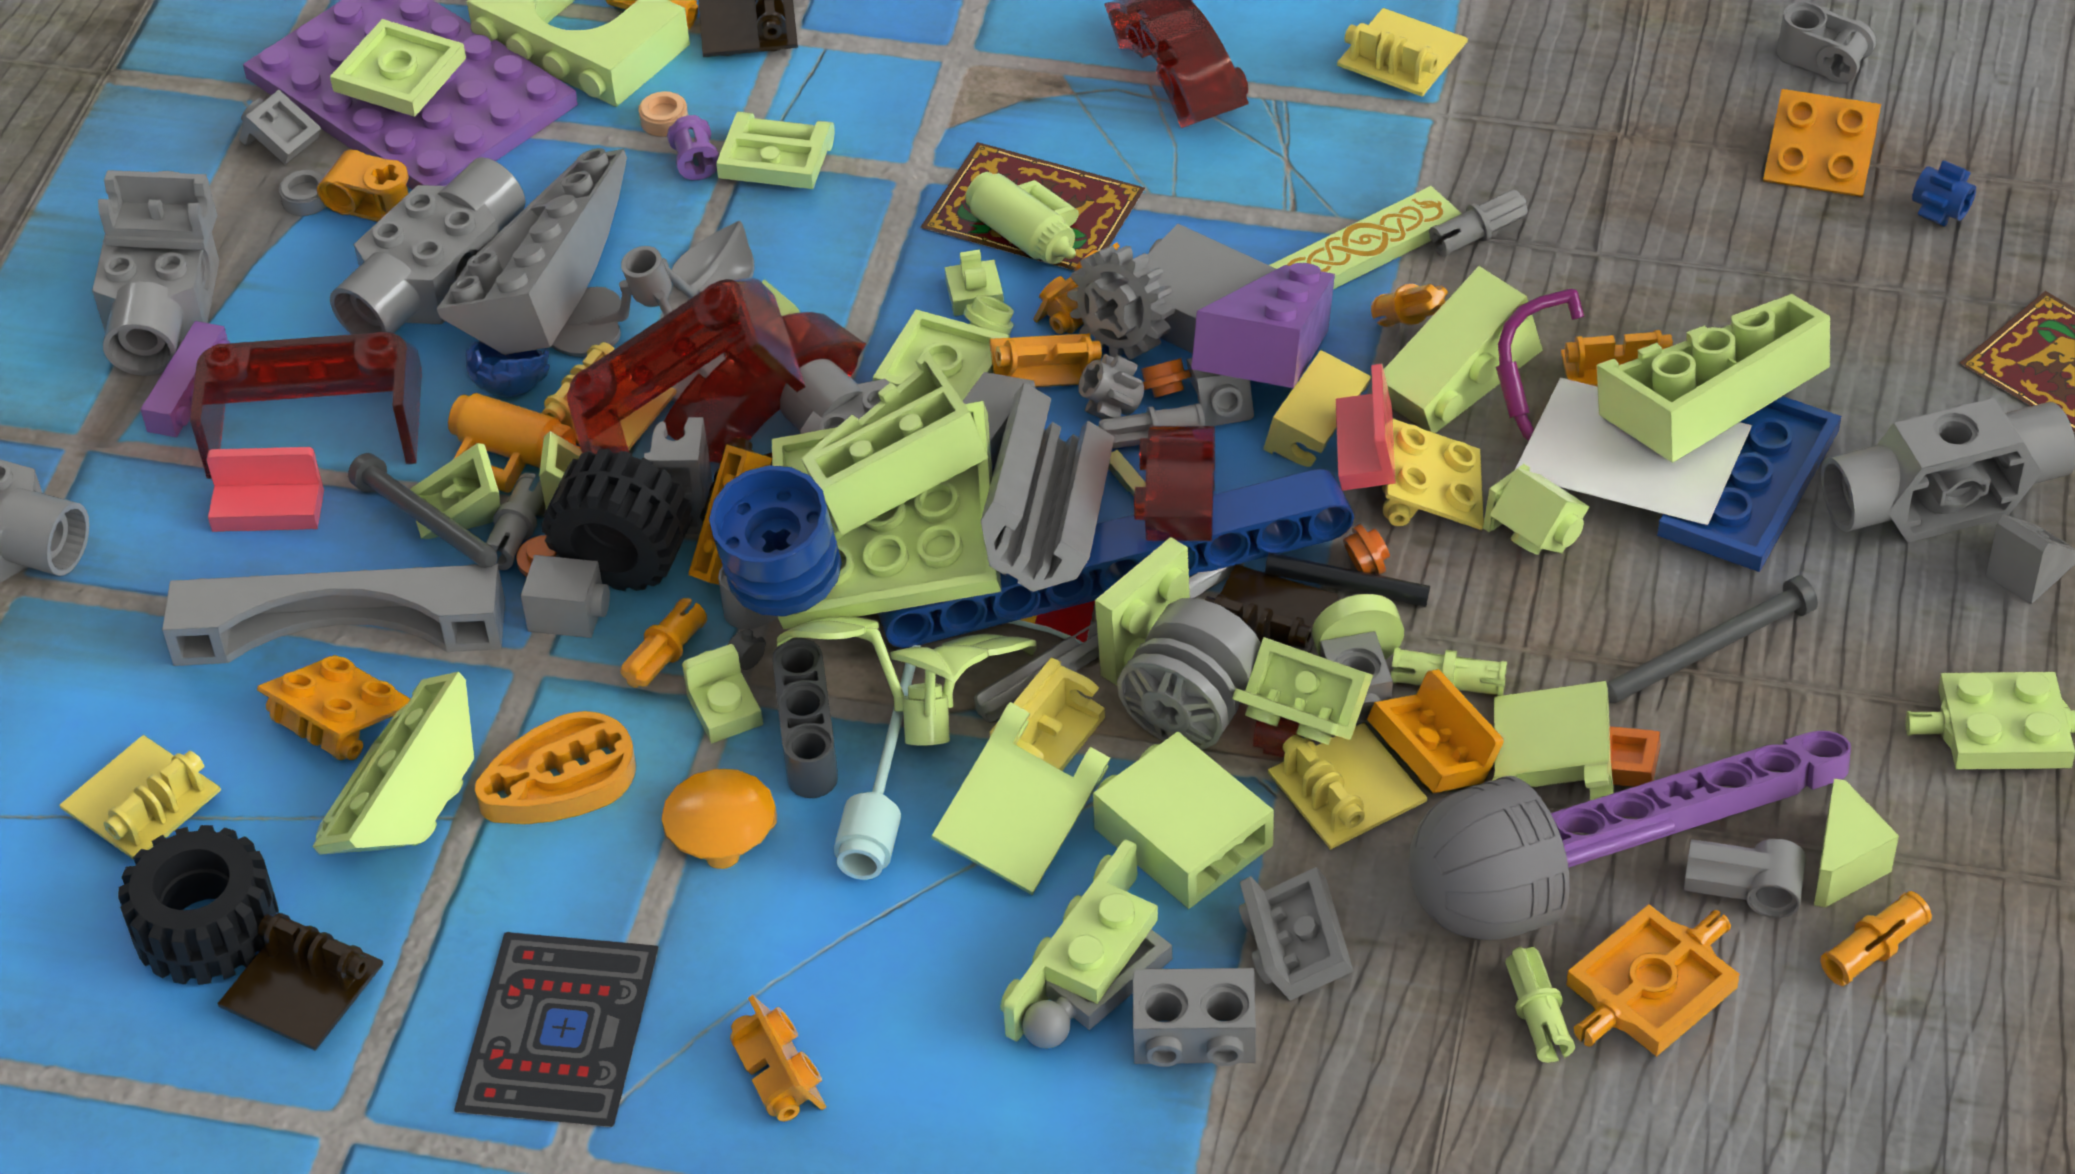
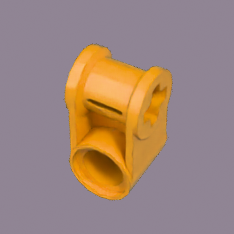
[317,149,409,222]

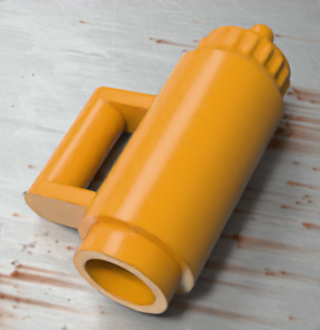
[448,393,584,493]

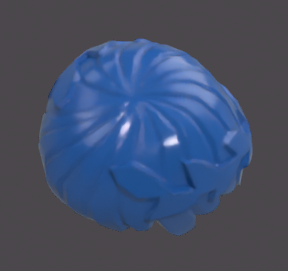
[466,341,550,397]

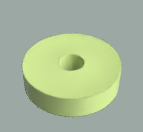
[1312,594,1404,660]

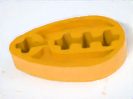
[475,711,636,824]

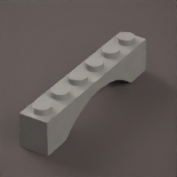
[162,564,505,666]

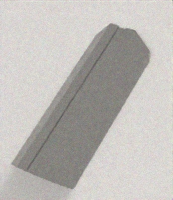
[981,382,1115,592]

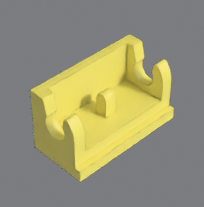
[1263,350,1371,467]
[990,657,1105,771]

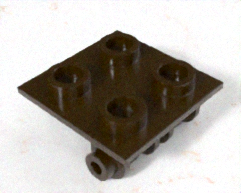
[699,0,798,57]
[1205,565,1338,653]
[217,913,384,1051]

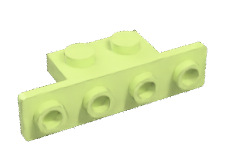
[1000,839,1158,1042]

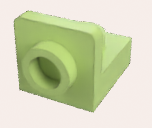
[682,644,763,744]

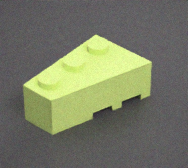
[1384,266,1543,433]
[801,351,989,535]

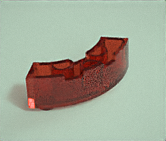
[1104,0,1249,128]
[663,312,866,463]
[1134,425,1215,541]

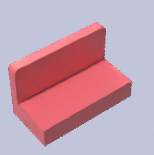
[1336,364,1396,491]
[207,447,324,532]

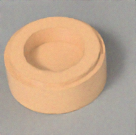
[638,91,688,136]

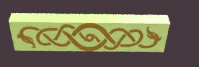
[1269,186,1462,290]

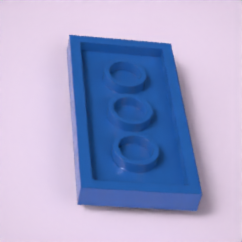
[1657,396,1842,572]

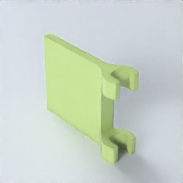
[1492,681,1614,801]
[931,702,1110,895]

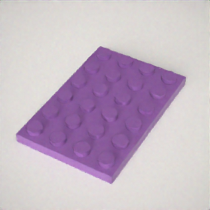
[243,0,578,190]

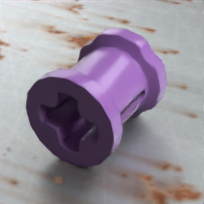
[667,115,719,180]

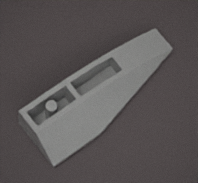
[437,148,627,355]

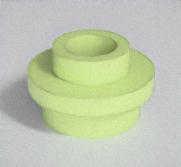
[963,295,1014,334]

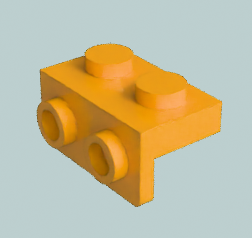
[1367,669,1504,793]

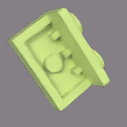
[1232,637,1373,745]

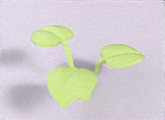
[777,616,1037,746]

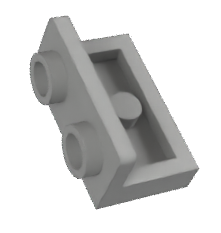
[1239,867,1353,1001]

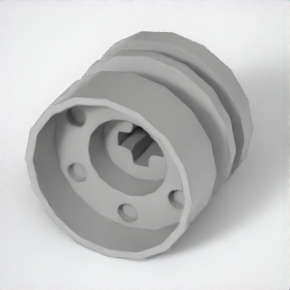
[1117,598,1261,750]

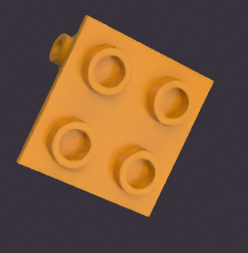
[1763,89,1881,197]
[257,655,411,760]

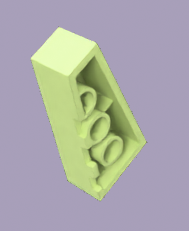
[1597,294,1830,463]

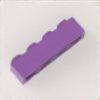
[140,321,231,438]

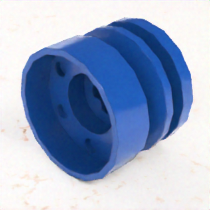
[709,465,842,616]

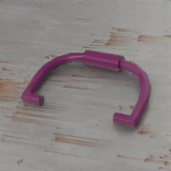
[1496,288,1585,442]

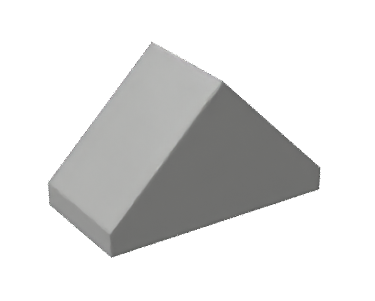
[1986,514,2075,604]

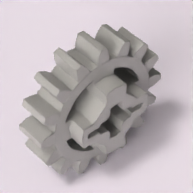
[1067,245,1175,359]

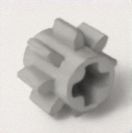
[1079,354,1144,419]

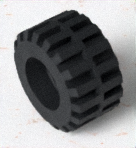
[541,449,692,591]
[118,825,279,985]

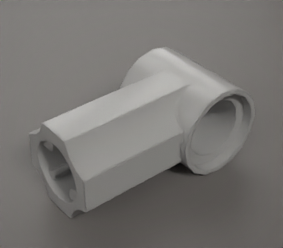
[1684,839,1806,918]

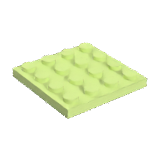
[772,401,1001,630]

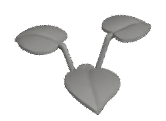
[551,221,755,404]

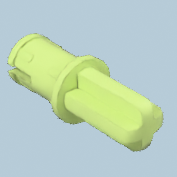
[1505,947,1575,1063]

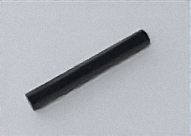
[1264,552,1430,607]

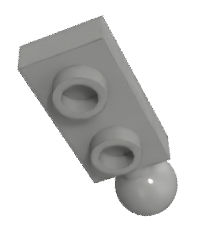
[1022,929,1173,1049]

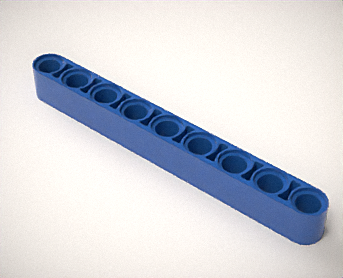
[877,469,1354,648]

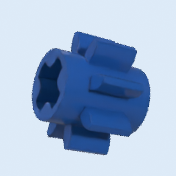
[1912,160,1976,227]

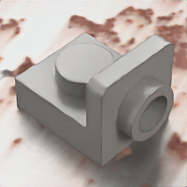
[239,90,322,165]
[1187,358,1254,427]

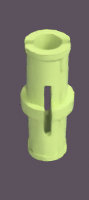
[1391,647,1507,696]

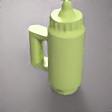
[965,172,1079,264]

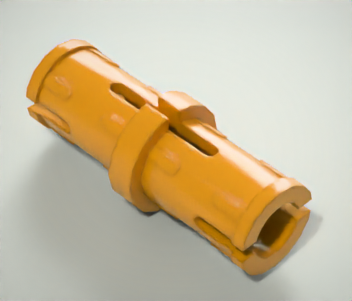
[1820,891,1932,986]

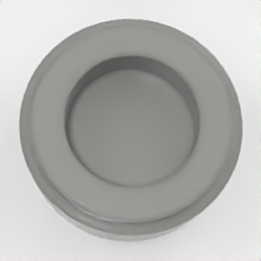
[279,170,326,216]

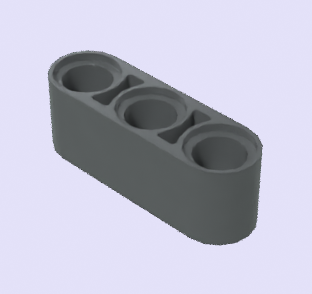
[772,638,838,798]

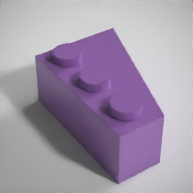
[1191,263,1335,388]

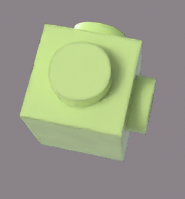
[1490,468,1589,555]

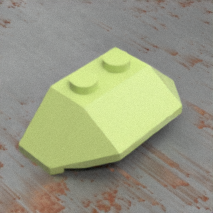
[313,672,474,855]

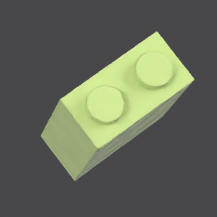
[1093,731,1274,909]

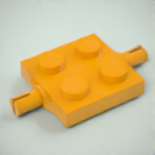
[1566,904,1740,1057]

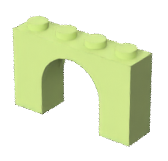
[467,0,690,107]

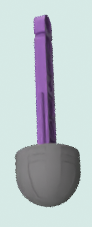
[1409,731,1851,940]

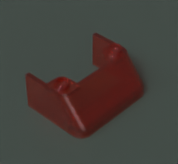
[567,278,806,454]
[190,332,422,479]

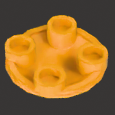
[662,769,777,869]

